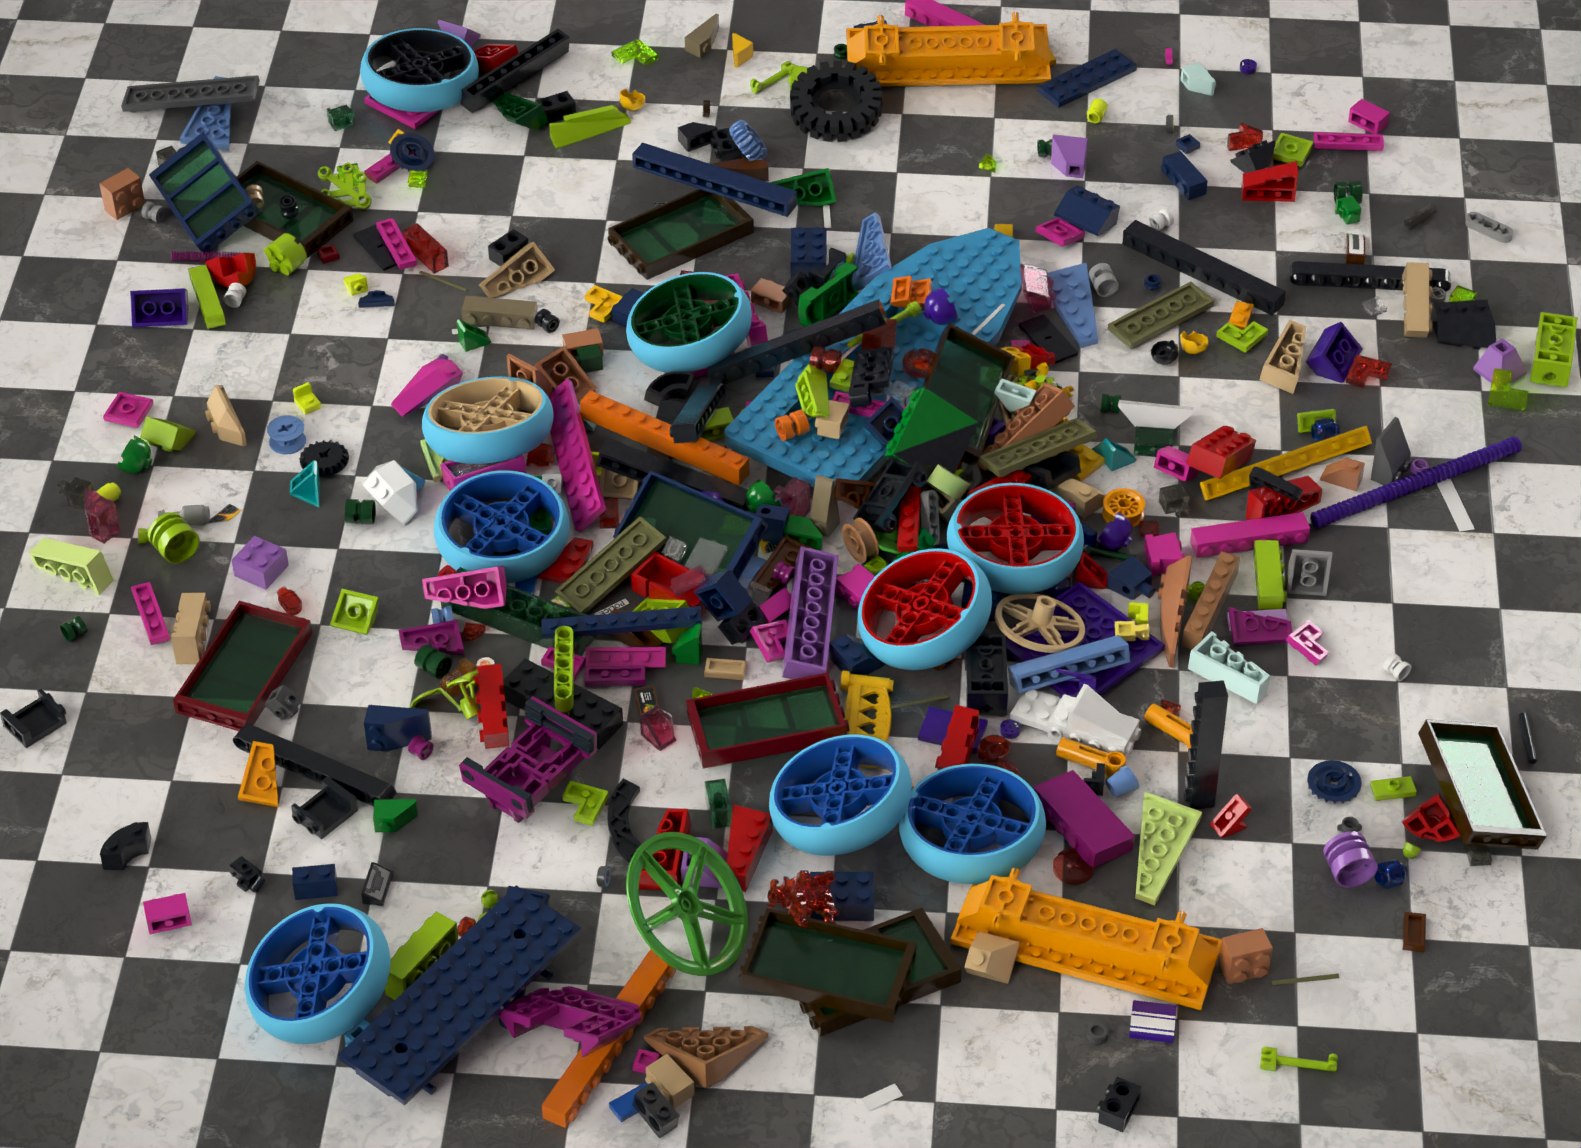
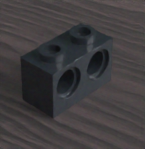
[536,91,576,125]
[710,127,742,162]
[488,229,529,266]
[782,270,819,306]
[718,600,765,645]
[1096,1077,1142,1133]
[632,1082,680,1139]

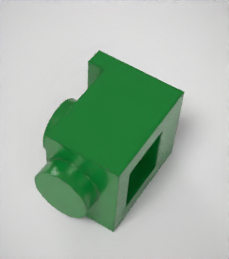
[1335,195,1361,225]

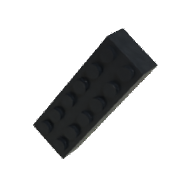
[503,658,623,750]

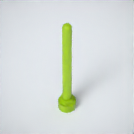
[847,301,922,348]

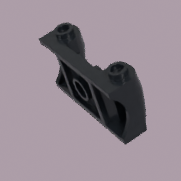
[853,458,928,534]

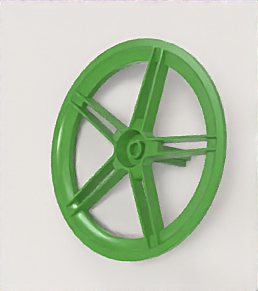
[626,832,748,976]

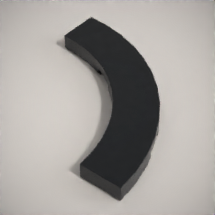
[607,778,641,863]

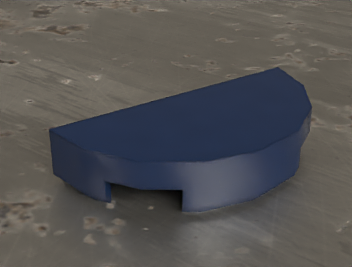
[358,290,395,308]

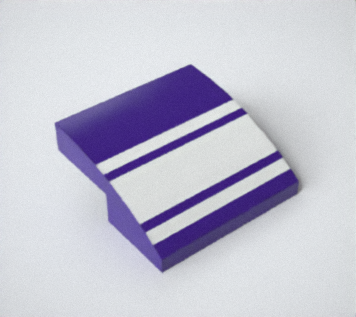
[1129,1000,1177,1043]

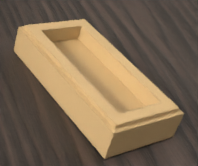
[704,658,747,680]

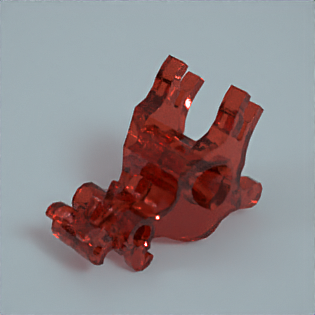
[767,870,839,927]

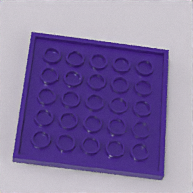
[1006,581,1165,696]

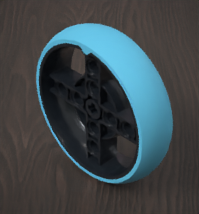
[360,28,479,112]

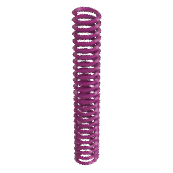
[170,251,241,262]

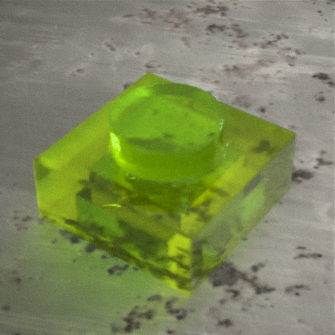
[408,171,428,188]

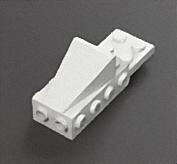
[1010,684,1141,757]

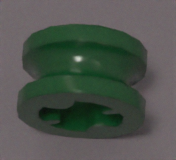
[834,44,847,59]

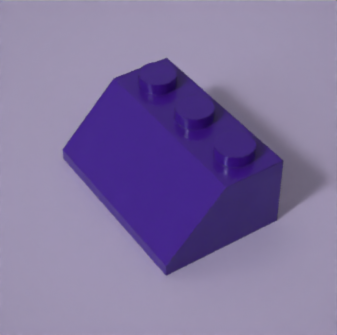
[130,288,189,327]
[1305,322,1363,383]

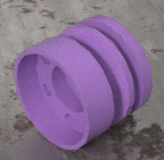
[1323,831,1378,888]

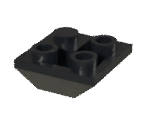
[1230,140,1276,173]

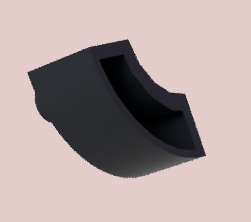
[644,371,694,406]
[100,822,151,870]

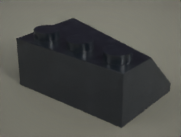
[1431,300,1496,350]

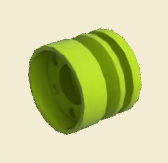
[147,512,200,564]

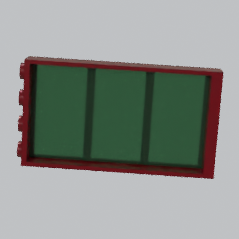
[173,601,312,731]
[686,673,850,769]

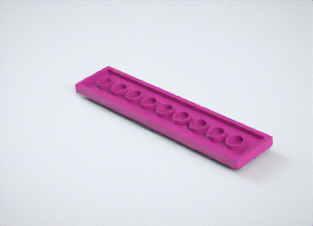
[548,379,606,533]

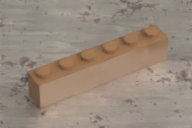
[1182,552,1240,649]

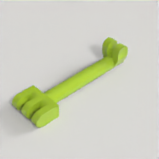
[750,61,795,94]
[1260,1047,1338,1072]

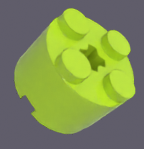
[264,233,307,275]

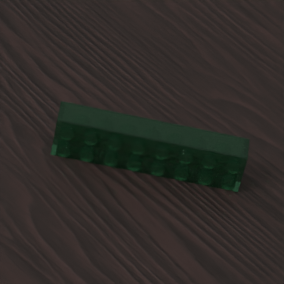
[441,567,597,656]

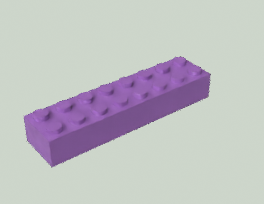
[782,546,839,679]

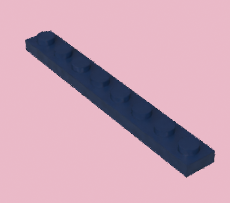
[542,606,702,639]

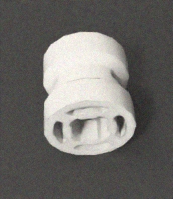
[1149,208,1174,231]
[223,283,246,308]
[1383,653,1411,681]

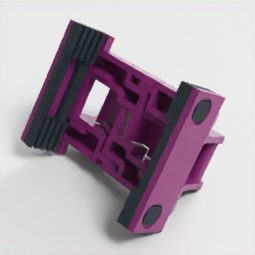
[459,696,597,823]

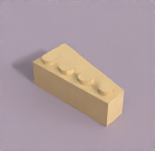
[1402,262,1432,338]
[1259,320,1306,394]
[171,593,211,664]

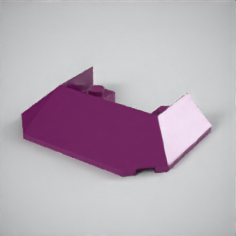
[498,986,641,1058]

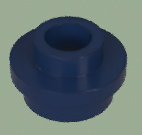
[1144,274,1162,290]

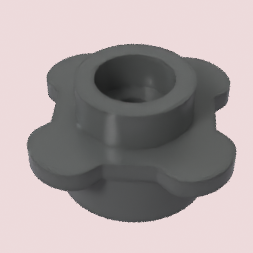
[1337,817,1362,833]

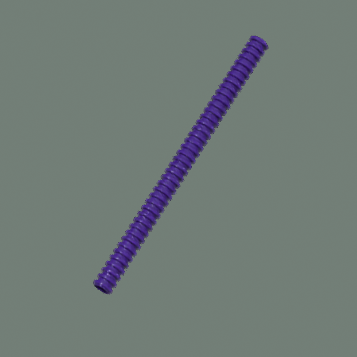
[1310,436,1522,528]

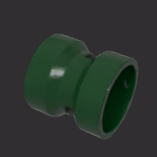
[1037,139,1052,157]
[1101,393,1121,413]
[60,616,88,642]

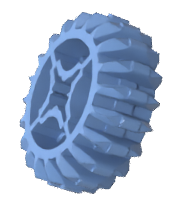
[729,120,768,161]

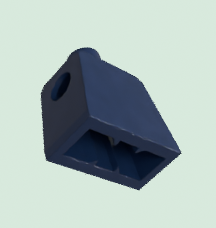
[743,504,790,545]
[1106,555,1155,600]

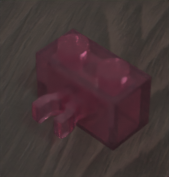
[774,477,810,518]

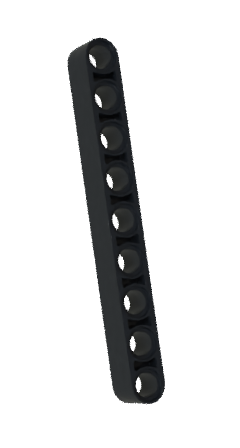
[1290,261,1451,292]
[232,724,396,807]

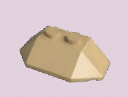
[205,385,247,446]

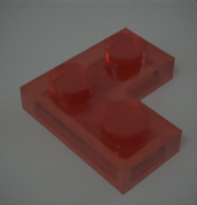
[1346,354,1392,388]

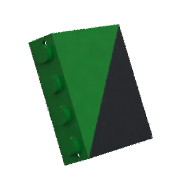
[884,388,979,478]

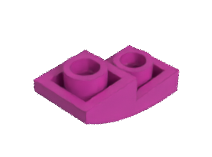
[758,588,791,623]

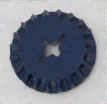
[390,133,434,173]
[1307,760,1362,804]

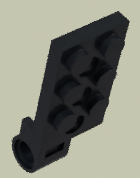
[849,347,894,408]

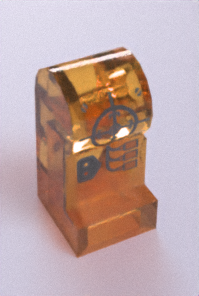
[440,658,477,697]

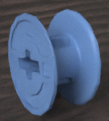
[267,415,306,455]

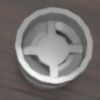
[1089,263,1119,297]

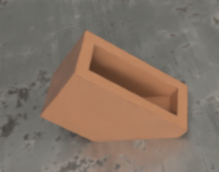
[1320,458,1365,491]

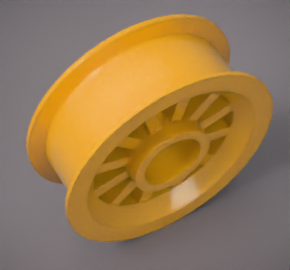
[1102,488,1145,528]

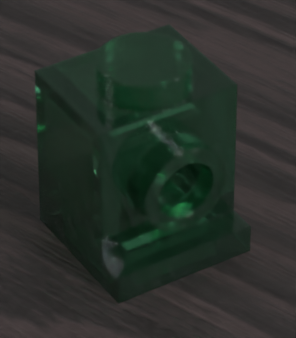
[326,104,355,131]

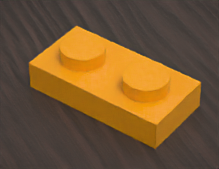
[1229,301,1254,330]

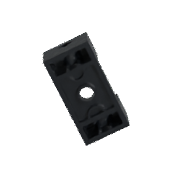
[965,634,1008,715]

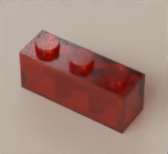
[402,223,449,274]

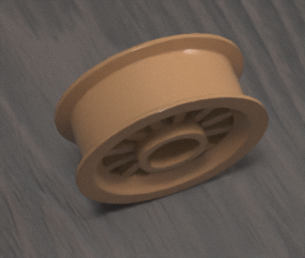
[842,518,879,563]

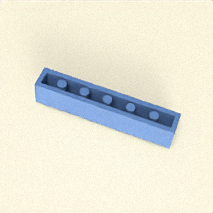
[1008,635,1130,694]

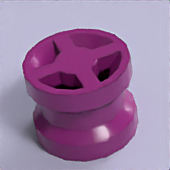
[772,561,795,585]
[408,735,434,760]

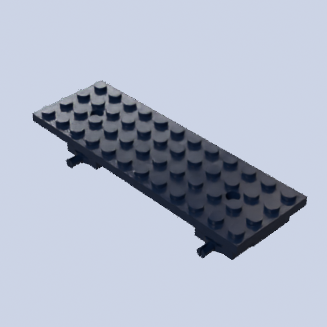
[338,885,582,1105]

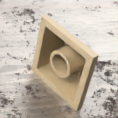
[964,931,1020,984]

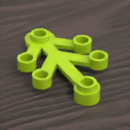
[318,163,372,210]

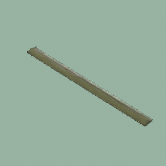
[419,271,468,291]
[890,695,949,709]
[1272,974,1339,985]

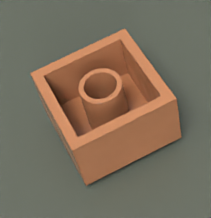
[99,168,145,220]
[1219,928,1273,984]

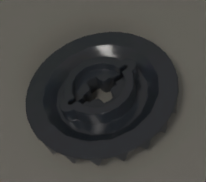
[299,440,349,477]

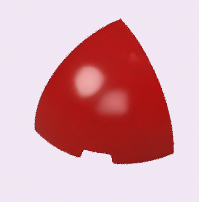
[205,252,256,287]
[1402,793,1460,842]

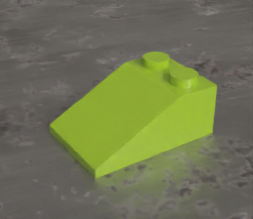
[632,599,689,644]

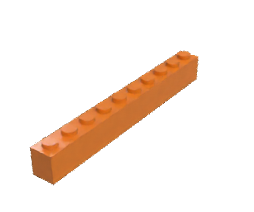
[580,390,750,486]
[542,949,676,1128]

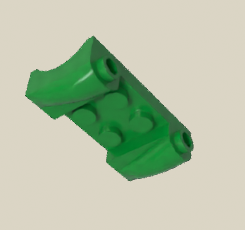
[798,262,858,327]

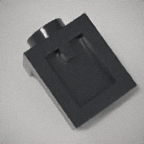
[1083,763,1105,796]

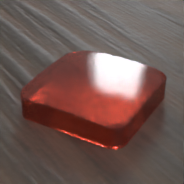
[1139,520,1159,537]

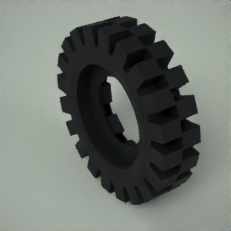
[790,60,883,142]

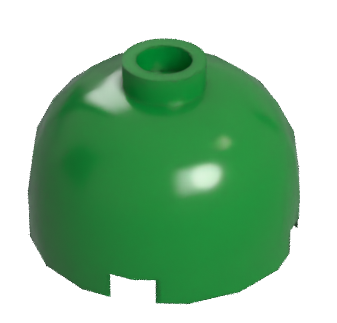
[117,435,153,474]
[746,479,783,513]

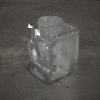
[885,380,916,407]

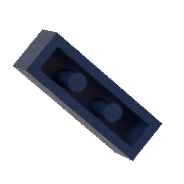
[1161,151,1208,200]

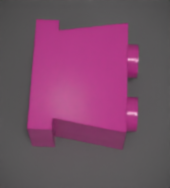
[1144,532,1185,576]
[835,563,875,610]

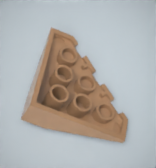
[644,1026,768,1088]

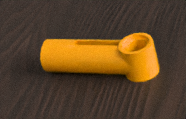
[1144,703,1193,748]
[1056,737,1126,778]

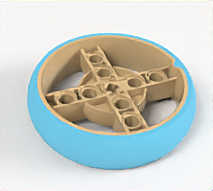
[422,376,553,464]

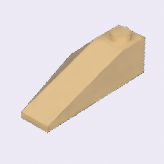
[479,242,555,298]
[1049,478,1106,519]

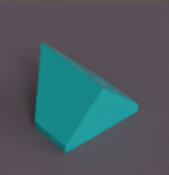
[1092,438,1137,471]
[290,460,320,507]

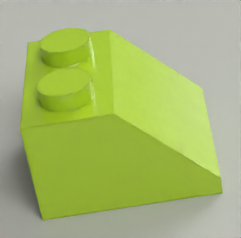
[140,416,196,452]

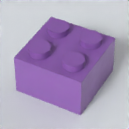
[232,536,289,590]

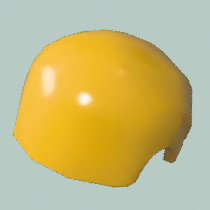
[619,89,646,111]
[1180,331,1209,354]

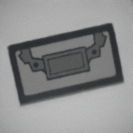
[361,862,394,906]

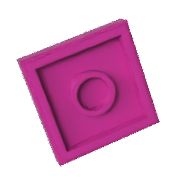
[1035,218,1085,247]
[103,392,154,428]

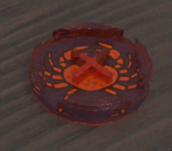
[902,348,939,378]
[1053,848,1095,885]

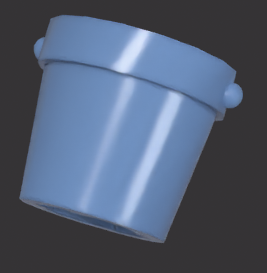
[1106,765,1139,798]

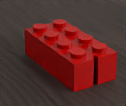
[1186,426,1256,479]
[631,552,708,616]

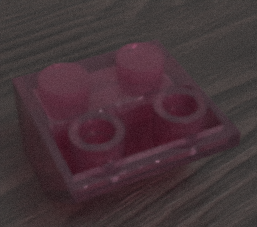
[84,488,120,544]

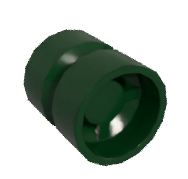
[1334,181,1363,204]
[345,499,376,524]
[414,644,453,679]

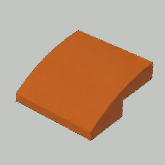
[890,276,932,309]

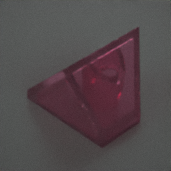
[640,705,676,751]

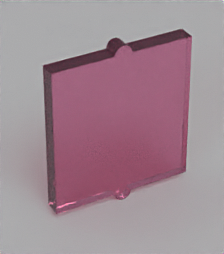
[670,565,707,596]

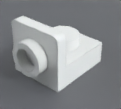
[542,474,563,494]

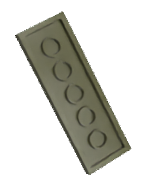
[1107,281,1215,349]
[980,418,1097,477]
[555,517,667,616]

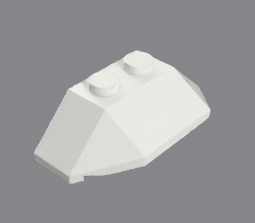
[1118,400,1194,433]
[363,460,418,525]

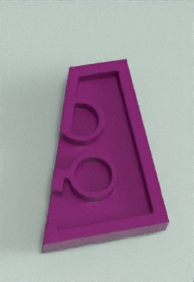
[1228,607,1292,646]
[398,620,464,654]

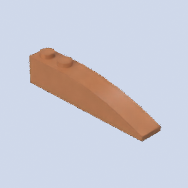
[975,382,1075,470]
[1158,555,1192,668]

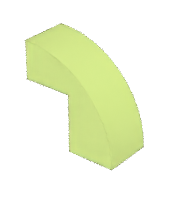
[927,464,970,500]

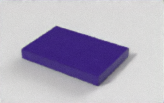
[918,706,988,754]

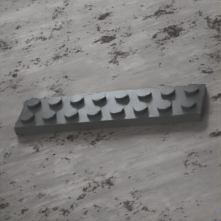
[121,75,260,112]

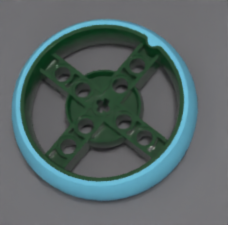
[626,272,752,373]

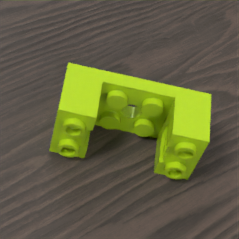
[1530,312,1578,388]

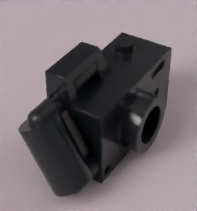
[229,856,266,892]

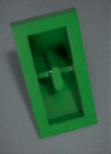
[457,319,491,352]

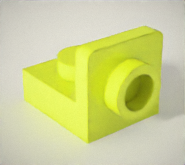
[343,273,368,296]
[293,382,321,415]
[1128,602,1149,625]

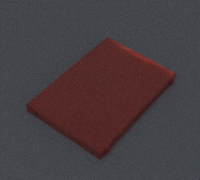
[861,318,897,360]

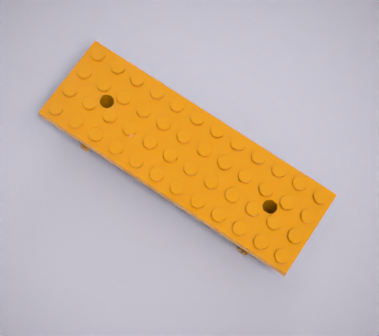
[846,12,1051,87]
[950,868,1222,1010]

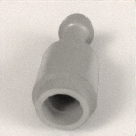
[158,505,210,525]

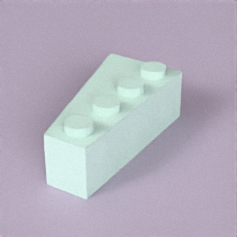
[1188,631,1270,704]

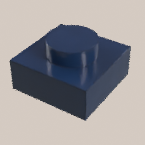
[1176,134,1200,154]

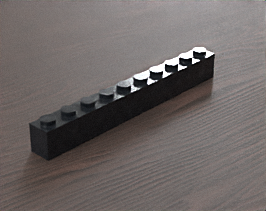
[1122,220,1286,316]
[708,299,886,385]

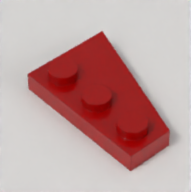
[538,537,594,584]

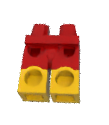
[1000,343,1056,376]

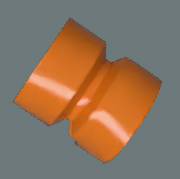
[775,409,810,441]

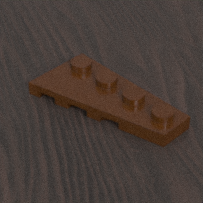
[749,535,813,598]

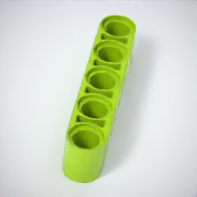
[188,265,226,329]
[554,626,574,712]

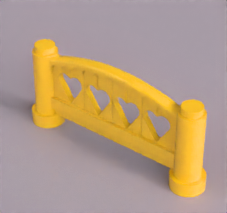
[840,670,894,769]

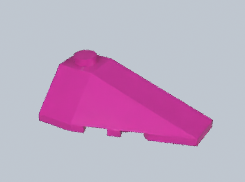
[391,359,463,417]
[422,566,507,609]

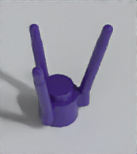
[1056,668,1096,698]

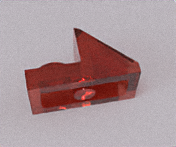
[1227,123,1263,151]

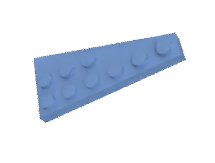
[180,76,231,151]
[853,212,892,291]
[1037,263,1098,348]

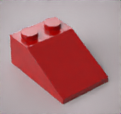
[474,44,519,74]

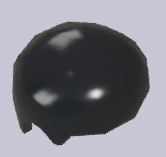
[1151,340,1179,365]

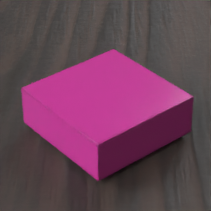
[633,1049,660,1074]

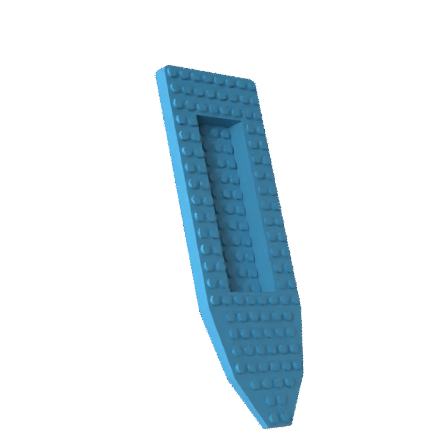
[724,228,1022,487]

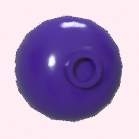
[923,288,958,325]
[1096,512,1133,551]

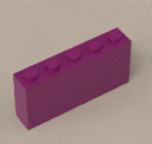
[1033,770,1135,868]

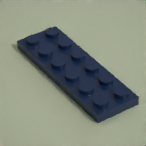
[1037,49,1137,108]

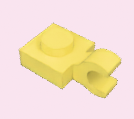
[1115,621,1149,641]

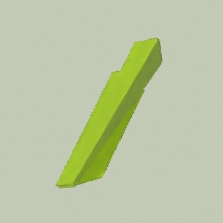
[549,105,631,148]
[795,364,830,418]

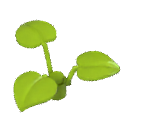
[410,670,480,720]

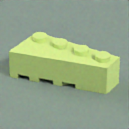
[29,538,114,595]

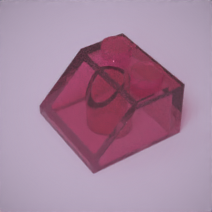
[1020,263,1056,313]

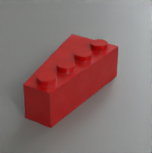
[1246,476,1322,520]
[474,664,510,749]
[727,804,773,892]
[639,809,692,890]

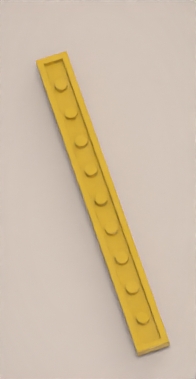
[1199,426,1372,501]

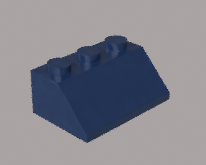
[1054,185,1120,236]

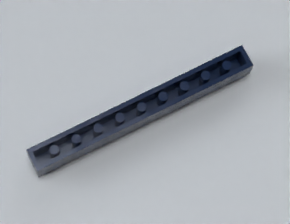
[632,142,797,217]

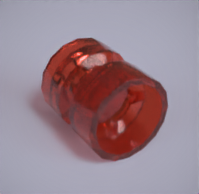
[809,345,842,374]

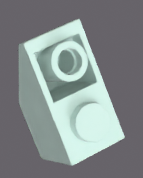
[1181,62,1216,96]

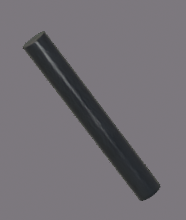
[1519,713,1537,764]

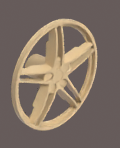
[995,593,1085,653]

